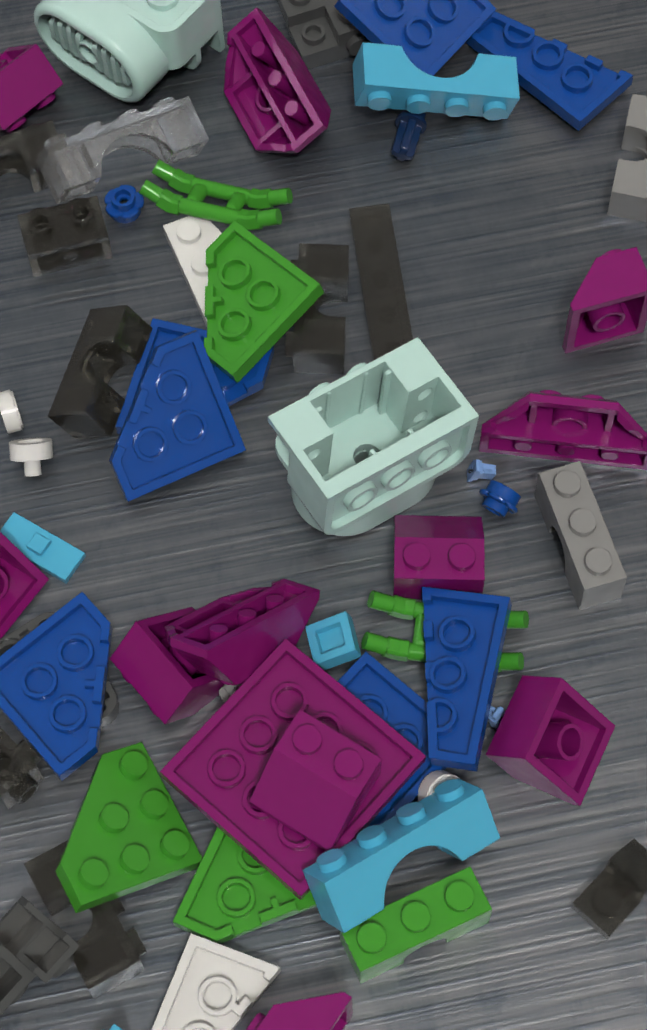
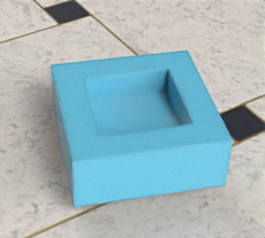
[305,611,362,671]

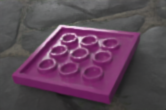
[160,639,426,900]

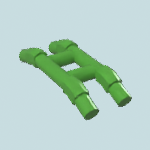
[139,159,293,231]
[361,590,529,672]

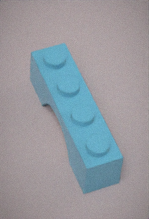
[352,42,520,121]
[302,779,500,933]

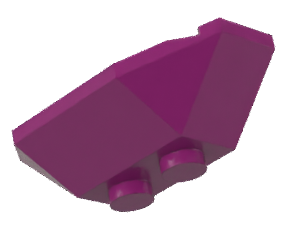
[224,7,331,153]
[479,390,647,470]
[165,579,320,685]

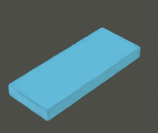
[0,512,86,584]

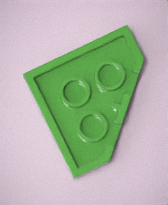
[204,220,324,383]
[55,742,202,913]
[173,827,316,944]

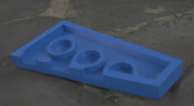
[465,11,633,131]
[422,586,512,772]

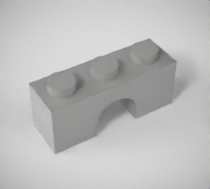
[607,93,647,222]
[534,461,627,610]

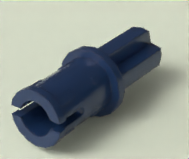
[391,110,427,162]

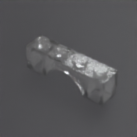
[36,96,209,204]

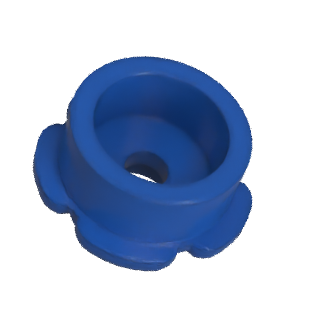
[104,185,144,223]
[479,480,521,518]

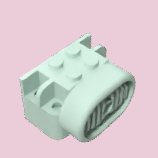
[34,0,225,102]
[268,337,479,536]

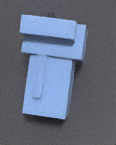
[467,459,496,482]
[488,706,505,730]

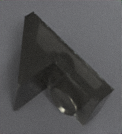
[571,839,647,940]

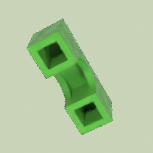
[339,866,492,984]

